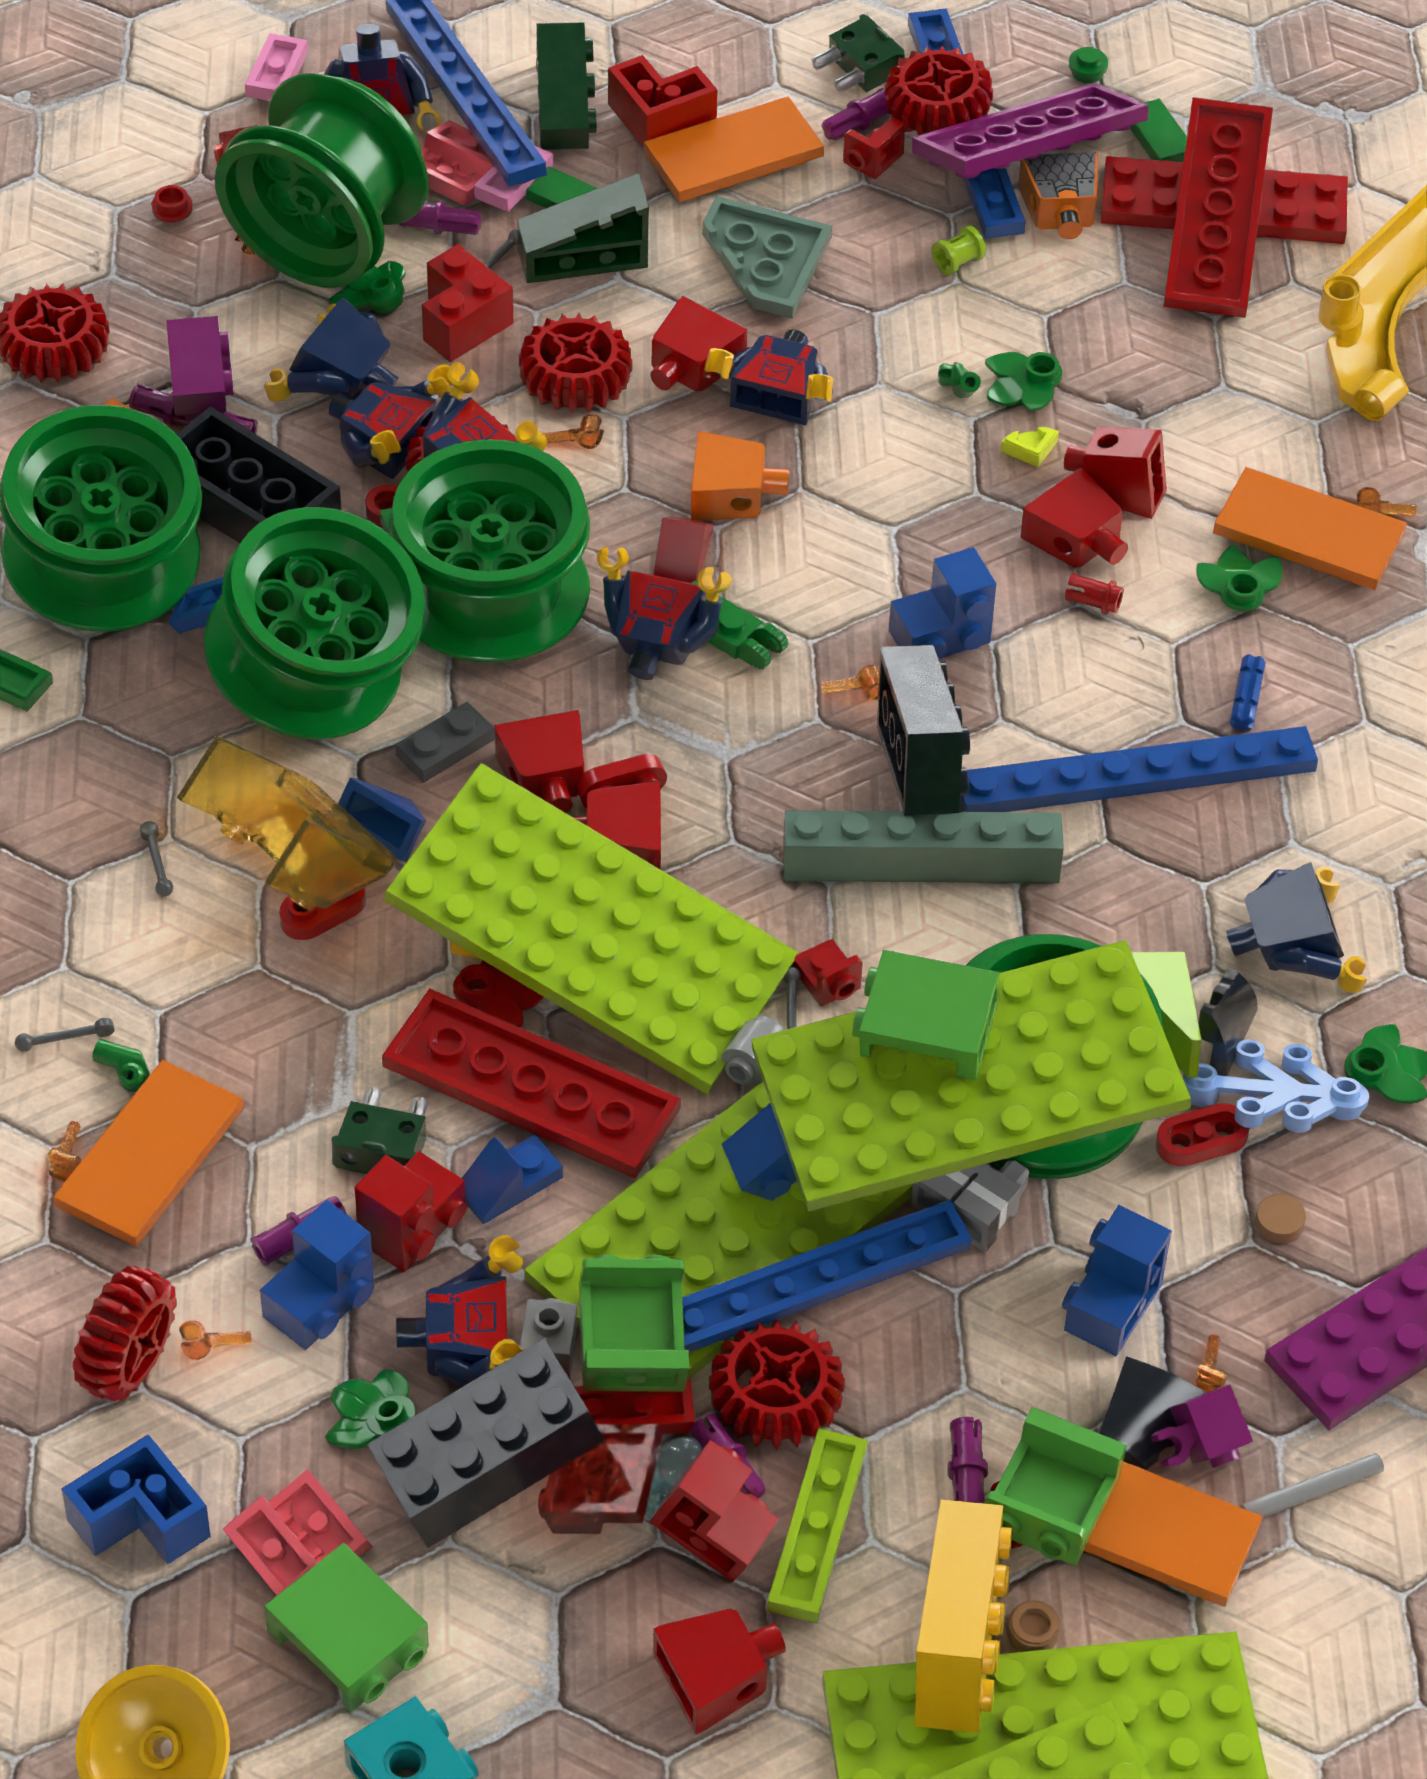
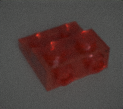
[538,1424,663,1534]

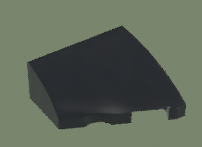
[1198,969,1258,1076]
[1099,1356,1206,1470]

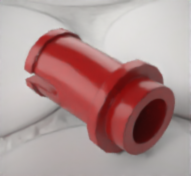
[1065,573,1124,615]

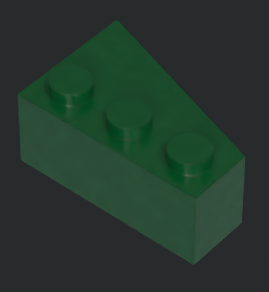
[536,22,597,150]
[517,173,649,283]

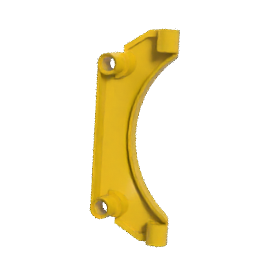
[1318,185,1427,421]

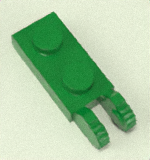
[692,580,789,670]

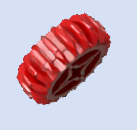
[885,45,993,136]
[0,283,110,383]
[519,313,633,414]
[72,1266,177,1402]
[709,1318,845,1451]

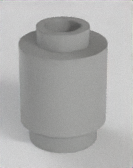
[721,1015,784,1085]

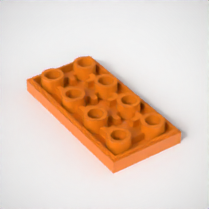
[644,96,824,202]
[1213,467,1407,590]
[53,1059,244,1247]
[1084,1461,1263,1607]

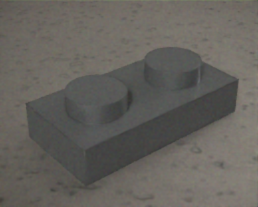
[396,702,495,783]

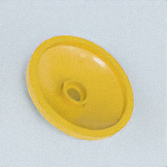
[75,1665,230,1779]

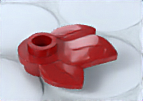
[453,960,544,1027]

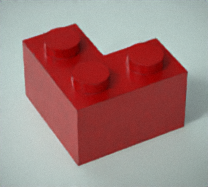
[608,55,718,148]
[422,244,514,362]
[354,1151,467,1272]
[649,1440,779,1582]

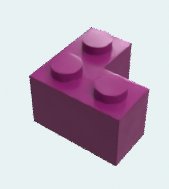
[166,316,234,416]

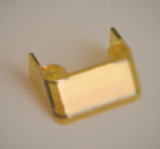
[177,736,398,911]

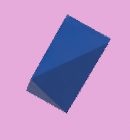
[331,778,426,861]

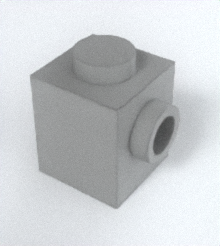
[520,1298,577,1379]

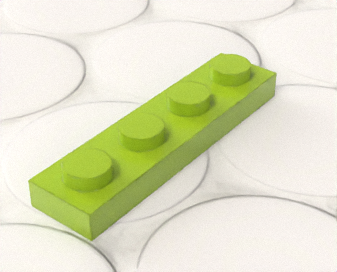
[767,1428,868,1623]

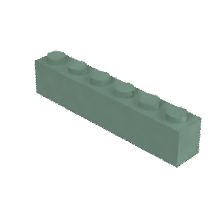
[783,810,1064,883]

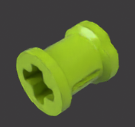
[931,225,986,276]

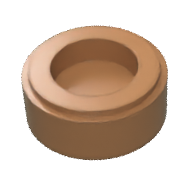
[1255,1194,1306,1244]
[1007,1600,1061,1652]

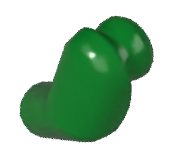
[938,362,981,398]
[92,1039,150,1092]

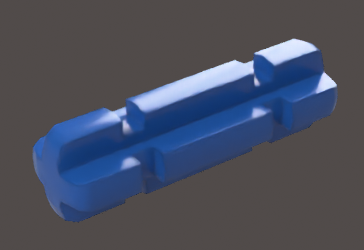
[1230,654,1266,731]

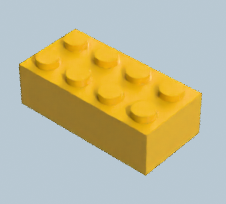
[915,1499,1012,1733]

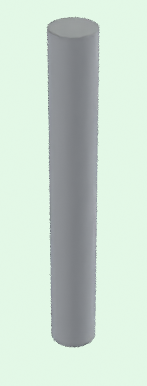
[1240,1453,1384,1519]

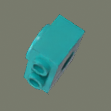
[344,1696,479,1779]

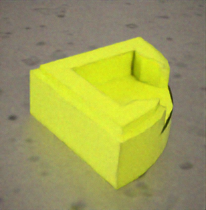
[1001,427,1059,468]

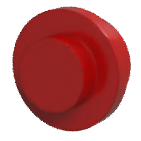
[151,185,193,223]

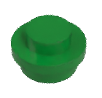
[1068,47,1108,83]

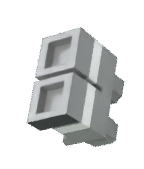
[911,1160,1029,1253]

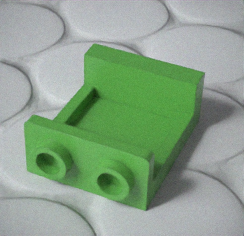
[852,949,999,1081]
[579,1254,689,1391]
[984,1407,1127,1566]
[264,1542,429,1712]

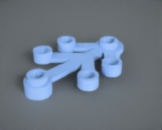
[1183,1040,1369,1133]

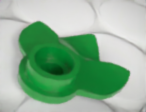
[329,261,406,313]
[985,352,1062,412]
[1196,545,1283,612]
[1344,1024,1427,1104]
[325,1369,418,1449]

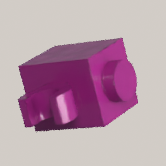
[1151,1385,1254,1468]

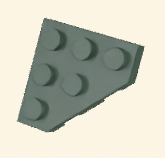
[702,196,832,319]

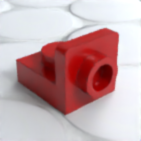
[843,117,905,180]
[792,939,863,1007]

